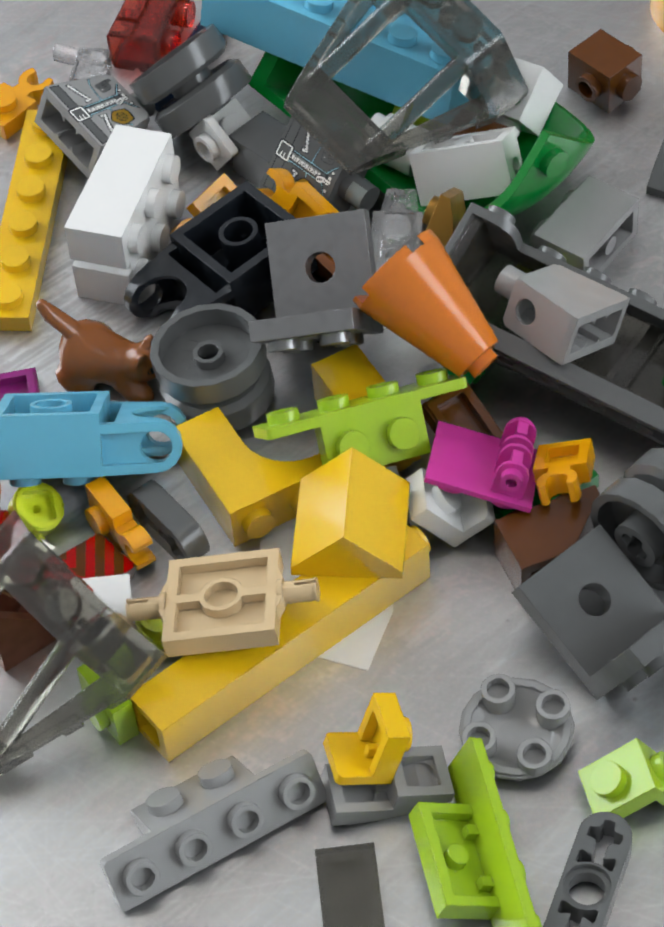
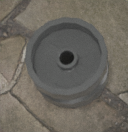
[129,24,252,139]
[150,303,275,431]
[590,448,664,591]

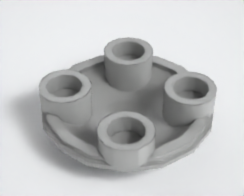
[459,673,575,781]

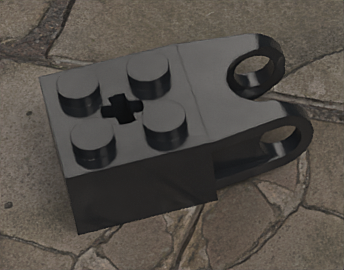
[124,181,319,318]

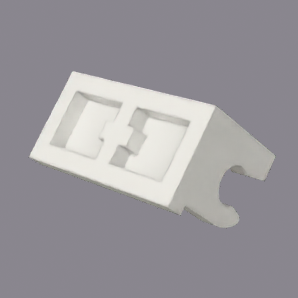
[409,126,523,207]

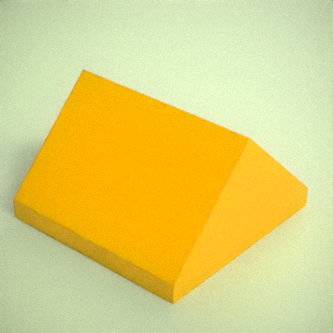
[290,447,410,579]

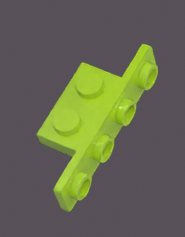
[252,367,468,466]
[408,737,542,927]

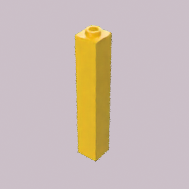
[128,525,431,763]

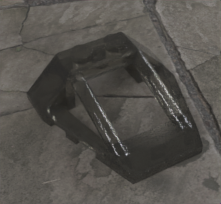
[283,0,529,176]
[0,510,168,776]

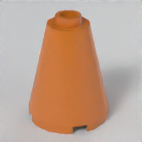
[353,229,499,378]

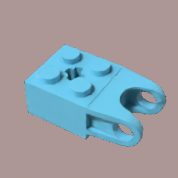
[0,391,187,487]

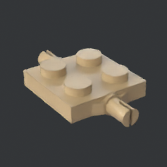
[126,548,320,658]

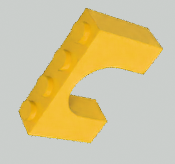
[176,345,421,547]

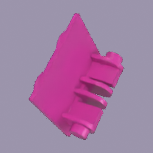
[424,417,537,513]

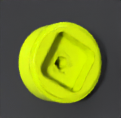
[7,482,64,538]

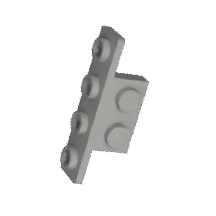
[100,749,326,911]

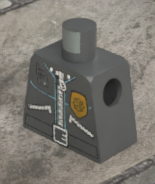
[259,104,380,212]

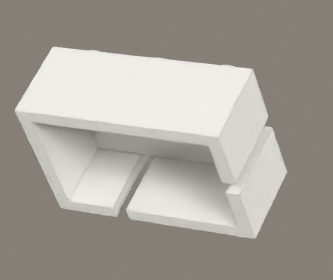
[64,124,186,305]

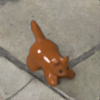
[36,299,156,402]

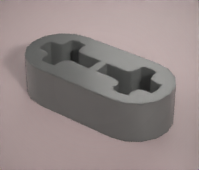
[127,480,210,560]

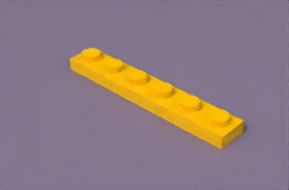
[0,110,68,331]

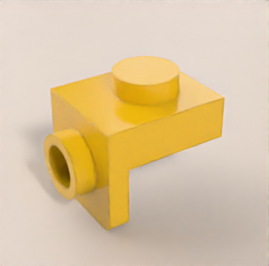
[323,692,413,785]

